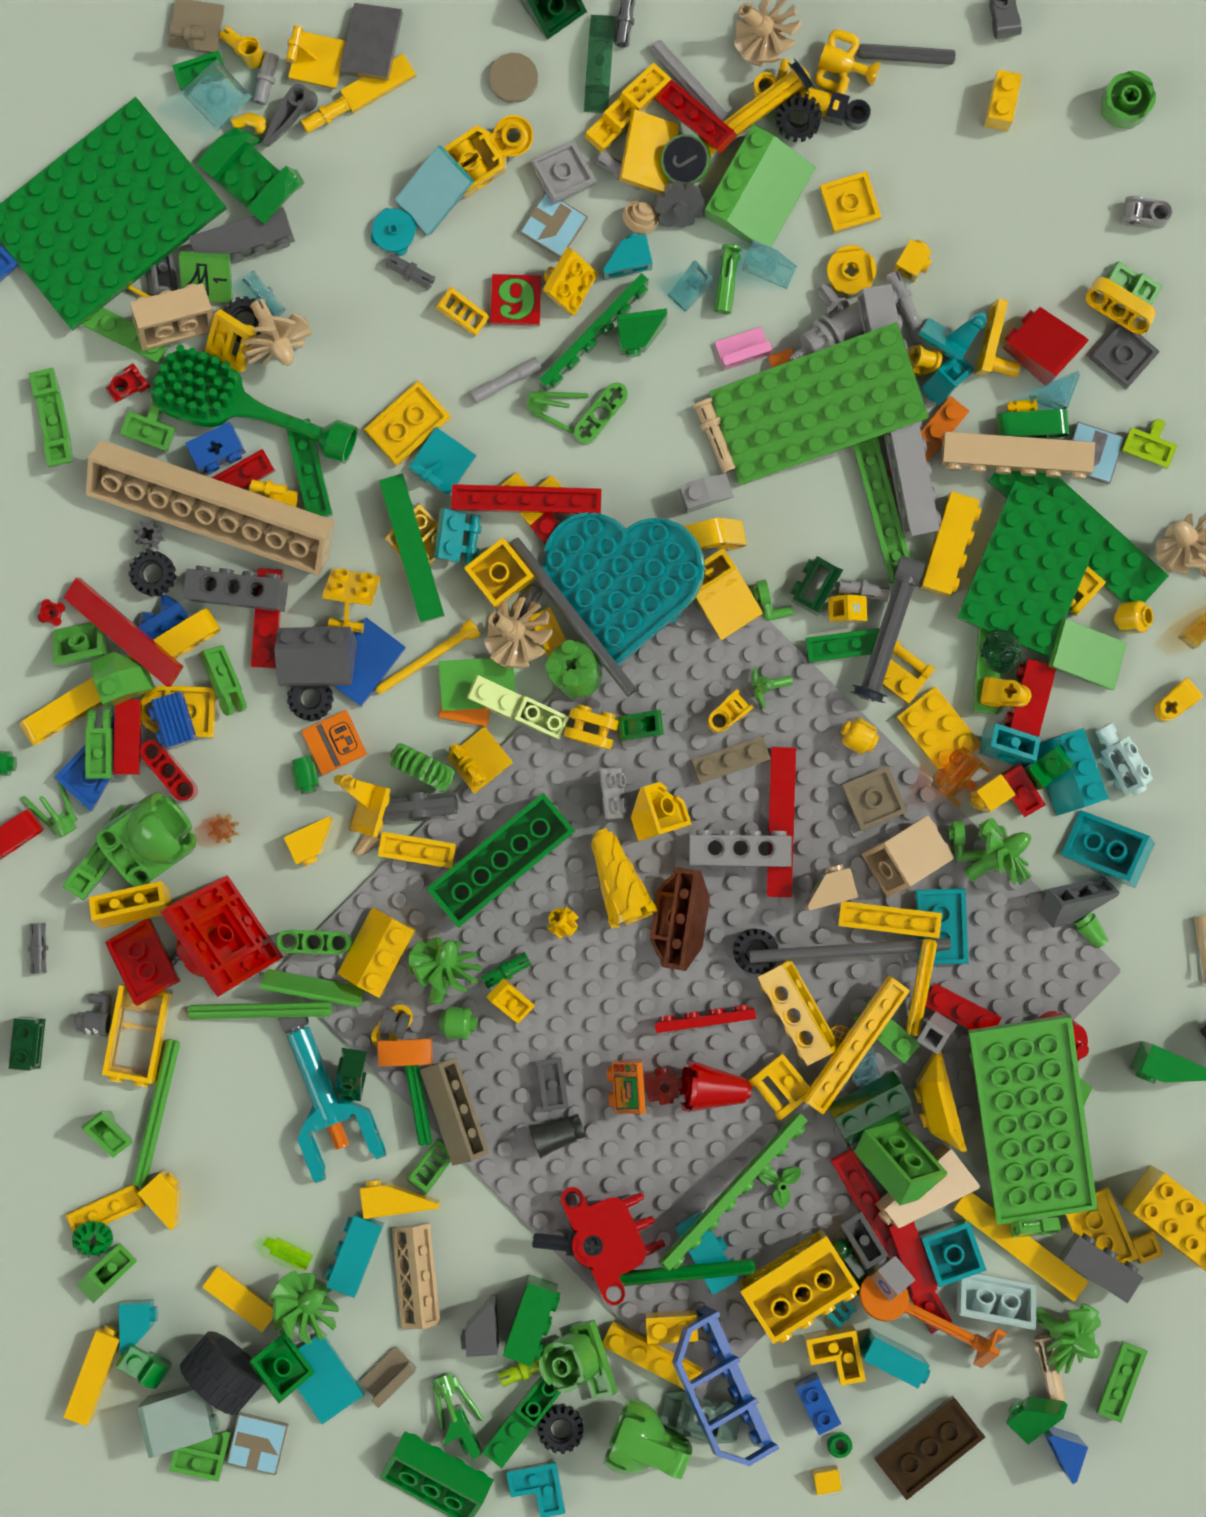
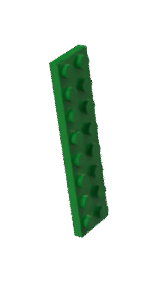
[987,471,1169,603]

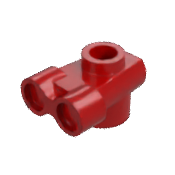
[105,363,150,403]

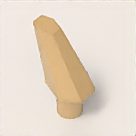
[353,825,384,855]

